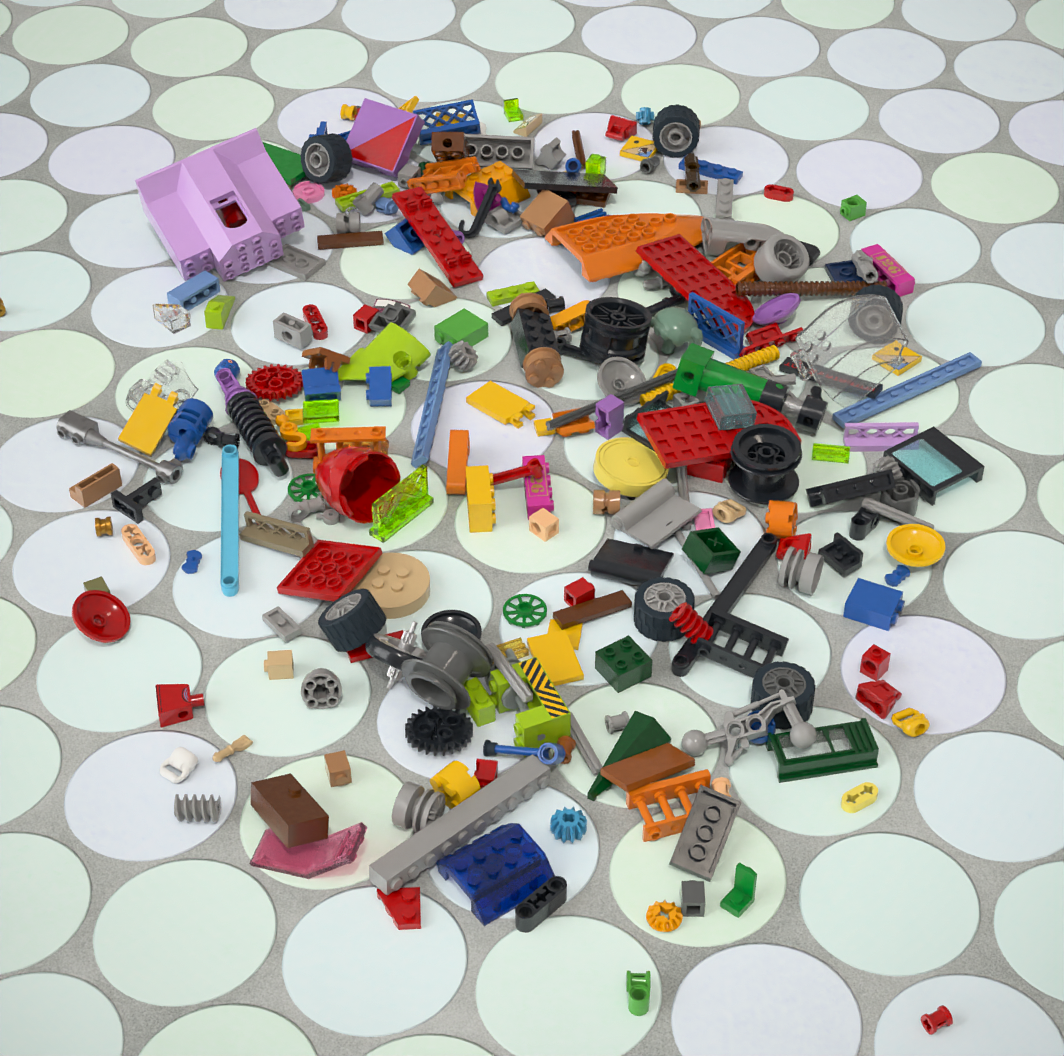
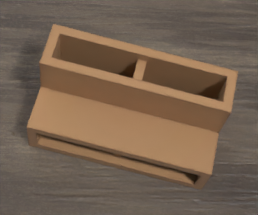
[69,463,122,508]

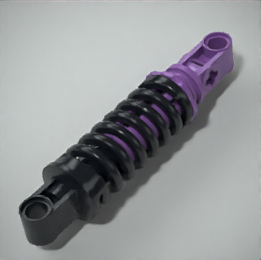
[216,368,289,477]

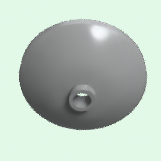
[597,357,647,406]

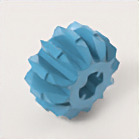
[550,806,587,844]

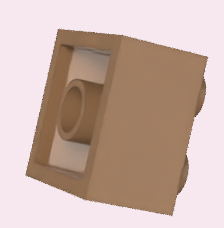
[407,268,457,307]

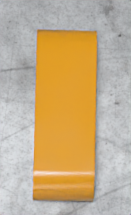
[550,300,590,337]

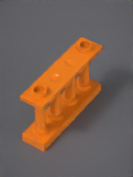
[310,426,386,474]
[626,769,711,842]

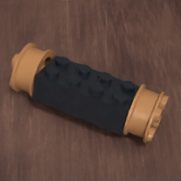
[509,293,564,388]

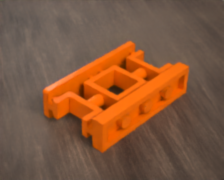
[407,156,481,194]
[711,243,760,285]

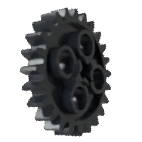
[405,706,473,756]

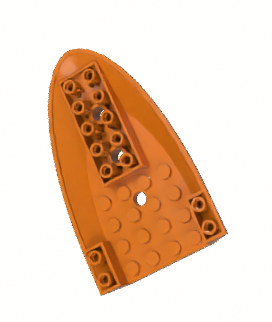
[545,213,703,282]

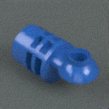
[168,398,213,462]

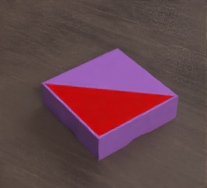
[346,98,425,178]

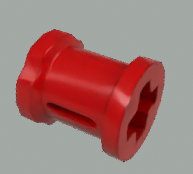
[921,1005,953,1035]

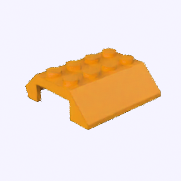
[445,161,531,217]

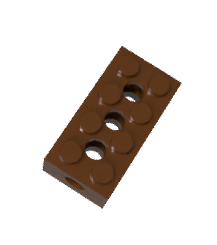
[431,132,470,162]

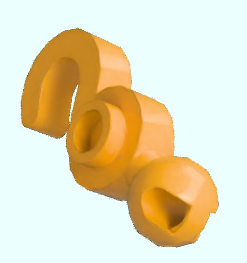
[275,414,307,452]

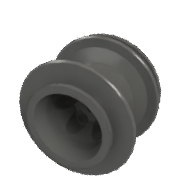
[401,621,493,710]

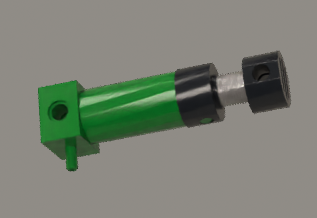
[672,343,828,434]

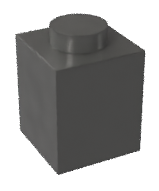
[681,880,705,917]

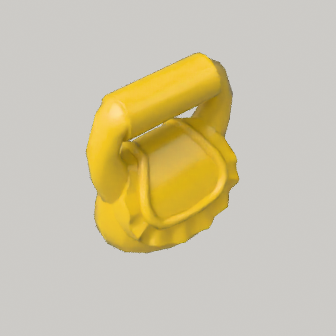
[891,708,930,737]

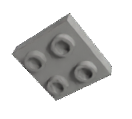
[484,205,523,234]

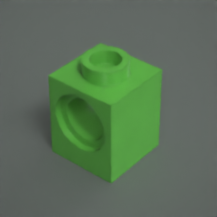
[840,195,867,221]

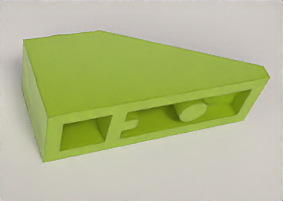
[204,295,235,330]

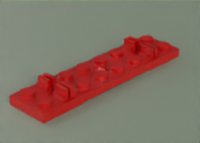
[392,186,484,288]

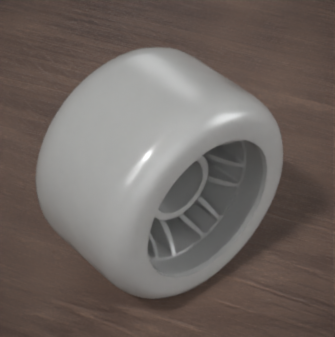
[754,234,809,283]

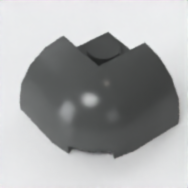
[369,304,416,333]

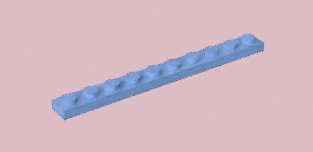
[411,341,453,468]
[832,352,982,429]

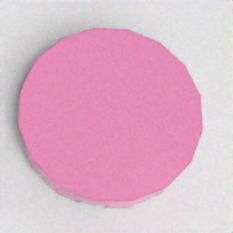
[293,181,325,203]

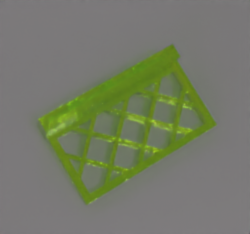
[369,464,434,543]

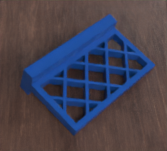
[413,99,481,145]
[688,292,746,360]

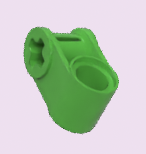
[626,970,651,1016]

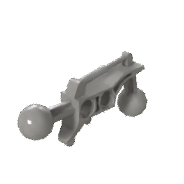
[681,689,817,766]

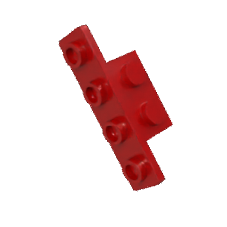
[739,323,803,357]

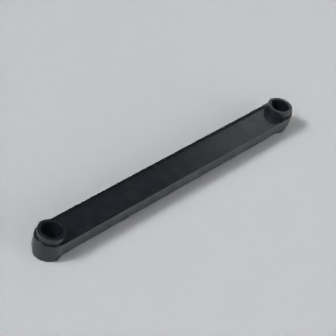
[671,533,777,677]

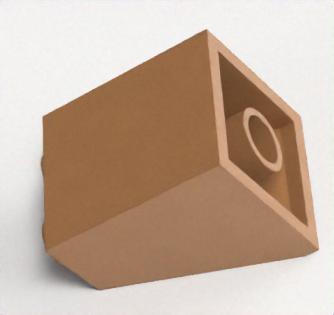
[520,190,575,237]

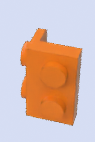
[552,408,595,437]

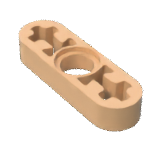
[121,524,156,565]

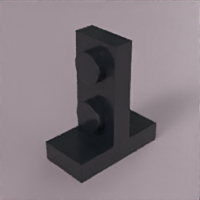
[110,477,162,524]

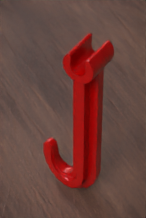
[490,458,543,486]

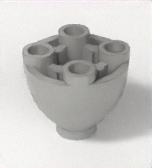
[301,668,342,709]

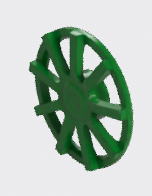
[287,473,324,502]
[503,594,547,628]

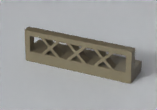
[239,511,314,558]

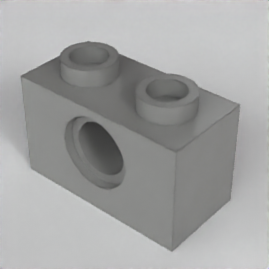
[273,312,312,350]

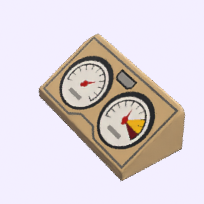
[513,114,542,137]

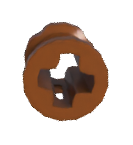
[553,736,576,764]

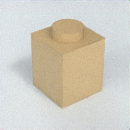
[264,650,294,680]

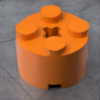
[765,500,798,539]

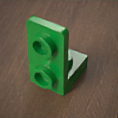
[720,862,757,918]

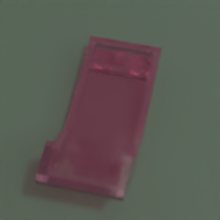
[249,822,368,879]

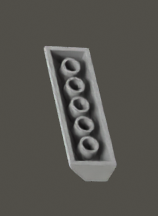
[465,134,536,169]

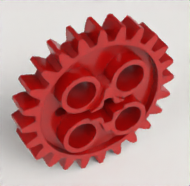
[245,364,303,401]

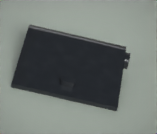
[588,538,674,586]

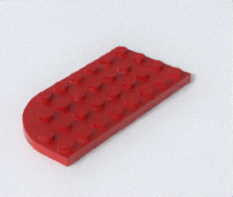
[635,234,754,337]
[637,398,802,469]

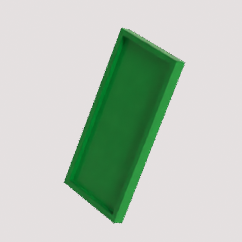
[262,142,306,185]

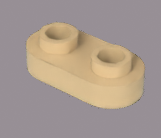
[259,399,285,425]

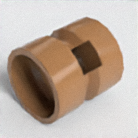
[593,490,620,515]

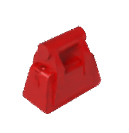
[605,115,637,141]
[776,533,812,560]
[856,680,902,719]

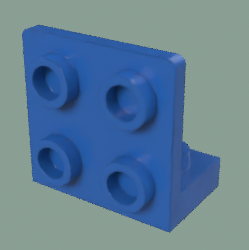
[302,367,341,404]

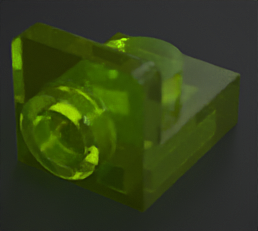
[503,98,523,122]

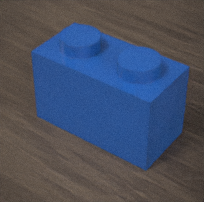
[366,366,392,407]

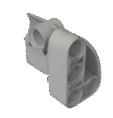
[701,216,784,256]

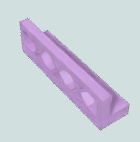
[843,422,919,452]

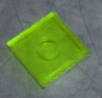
[303,399,340,424]

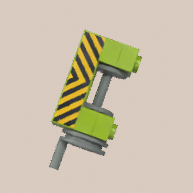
[484,648,571,757]

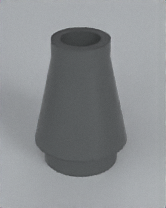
[640,156,660,174]

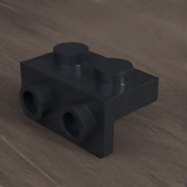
[818,532,863,576]

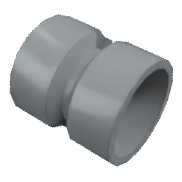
[336,213,361,234]

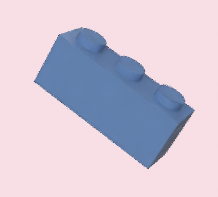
[167,270,220,315]

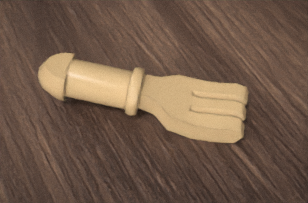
[212,735,253,762]

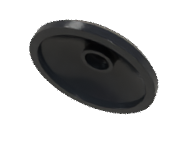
[421,610,482,640]

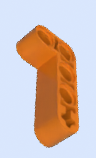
[446,430,470,495]

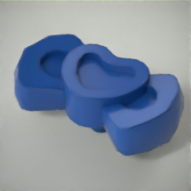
[181,550,202,574]
[884,564,910,587]

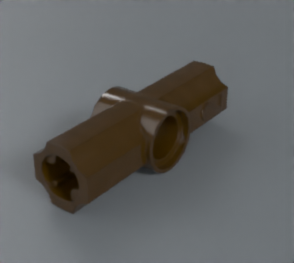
[684,153,701,192]

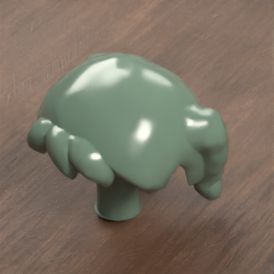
[650,306,703,355]

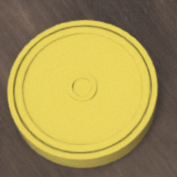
[593,437,669,497]

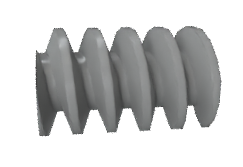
[174,794,221,822]

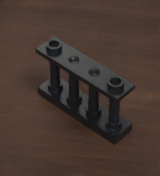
[806,469,896,507]
[694,607,789,678]

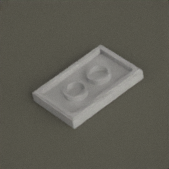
[266,244,326,281]

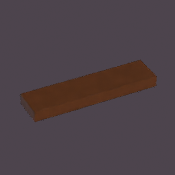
[317,231,384,250]
[553,590,632,630]

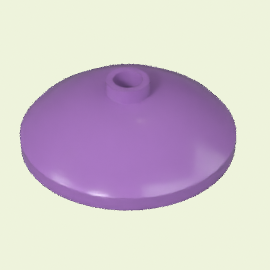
[752,293,801,325]

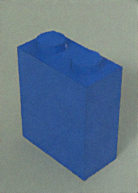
[843,578,905,631]

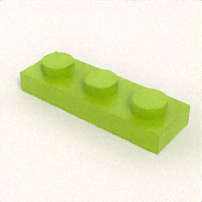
[486,281,540,307]

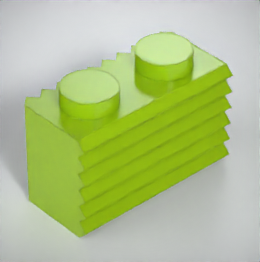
[464,677,496,727]

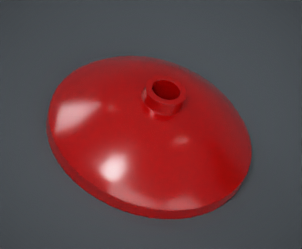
[72,590,131,643]

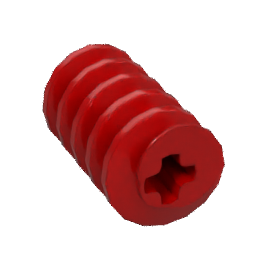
[669,602,714,644]

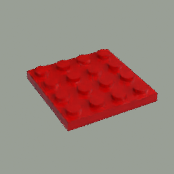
[276,540,383,601]

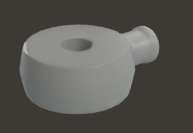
[316,509,340,525]

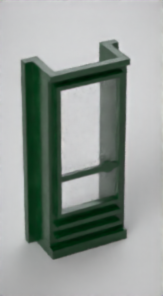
[765,718,879,783]

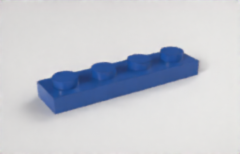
[678,156,743,185]

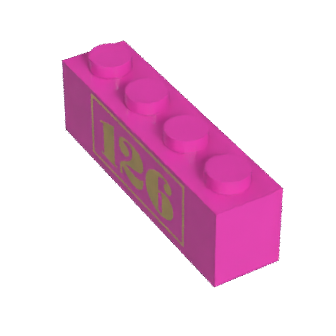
[861,244,915,297]
[522,455,554,520]

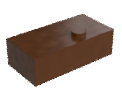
[250,773,329,848]

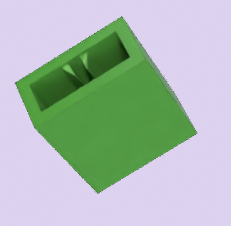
[434,308,489,346]

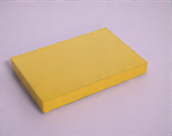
[527,630,584,686]

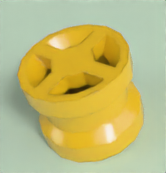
[340,104,357,121]

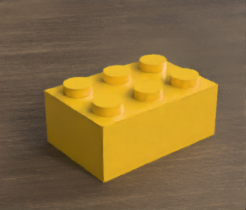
[466,465,496,533]

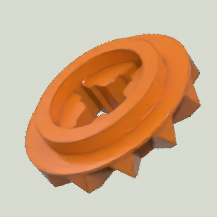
[332,183,357,199]

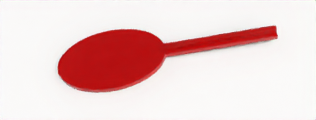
[220,458,261,525]

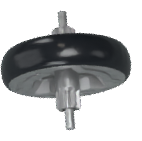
[365,621,427,689]

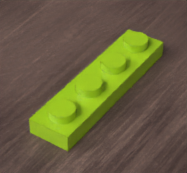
[335,181,400,212]

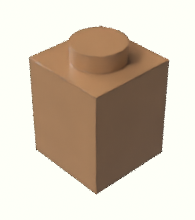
[324,750,352,787]

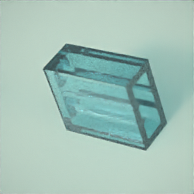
[705,384,757,430]

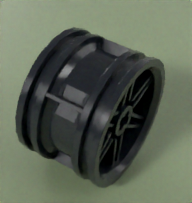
[579,297,652,365]

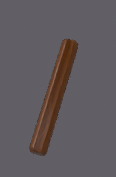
[572,130,587,169]

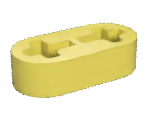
[841,782,878,813]

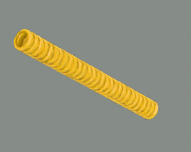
[639,345,780,406]

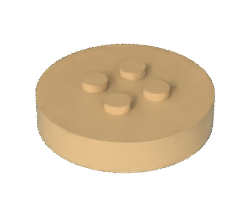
[352,553,430,619]

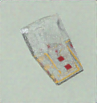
[152,304,191,334]

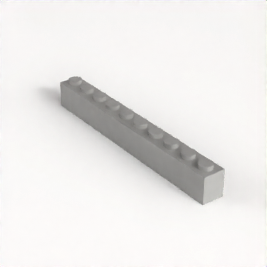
[369,754,550,895]

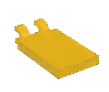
[466,380,535,429]
[118,383,179,457]

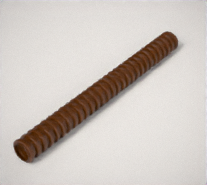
[736,281,887,297]

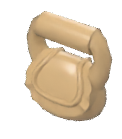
[712,499,747,523]

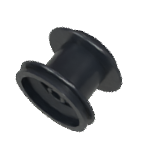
[728,424,802,505]

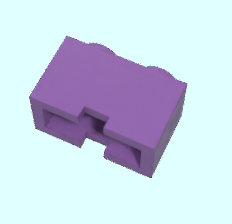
[595,394,624,440]

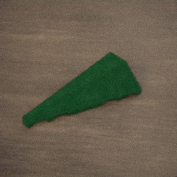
[587,711,671,801]

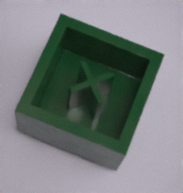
[682,527,741,574]
[595,635,653,693]

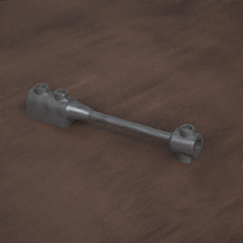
[56,410,183,484]

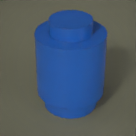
[565,158,582,173]

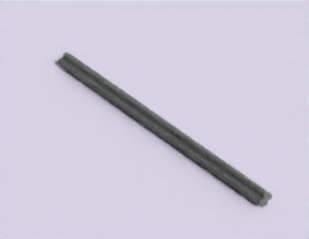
[546,369,678,431]

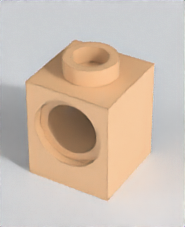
[529,508,559,542]

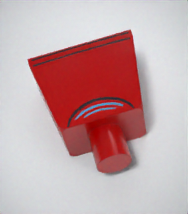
[155,684,205,728]

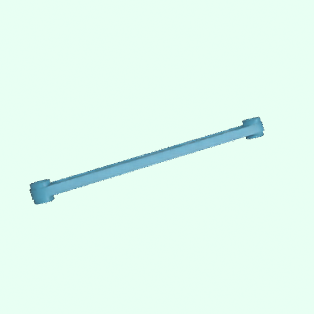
[220,444,239,597]

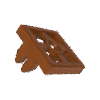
[301,347,350,372]

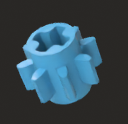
[636,107,654,125]

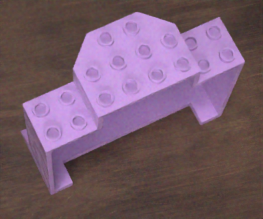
[135,128,305,282]

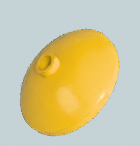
[886,524,945,567]

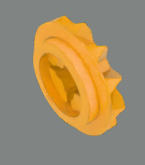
[646,900,683,932]

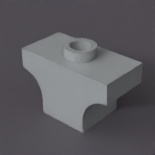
[534,137,567,170]

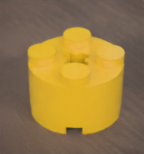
[429,761,481,809]

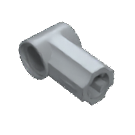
[353,182,384,216]

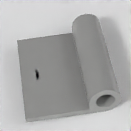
[612,479,702,549]

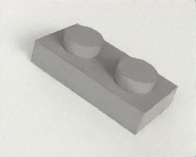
[262,606,302,643]

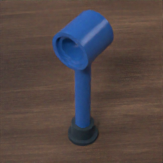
[483,740,565,765]

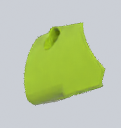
[337,322,431,381]

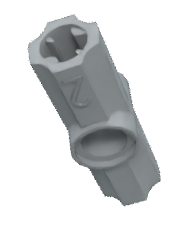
[851,250,878,283]

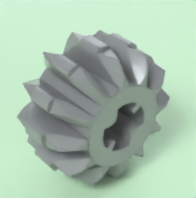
[448,340,479,371]
[873,456,902,477]

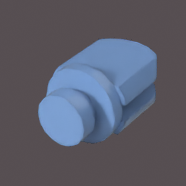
[375,197,399,215]

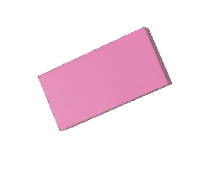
[693,508,715,530]

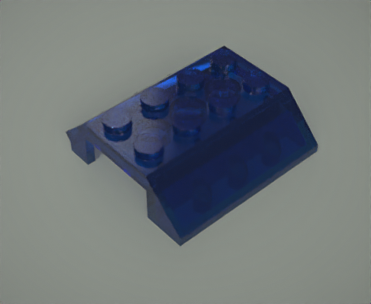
[436,823,555,926]

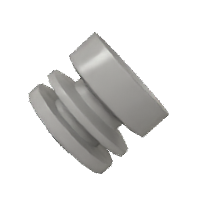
[779,546,824,595]
[392,781,445,833]

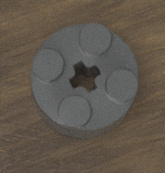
[879,476,920,520]

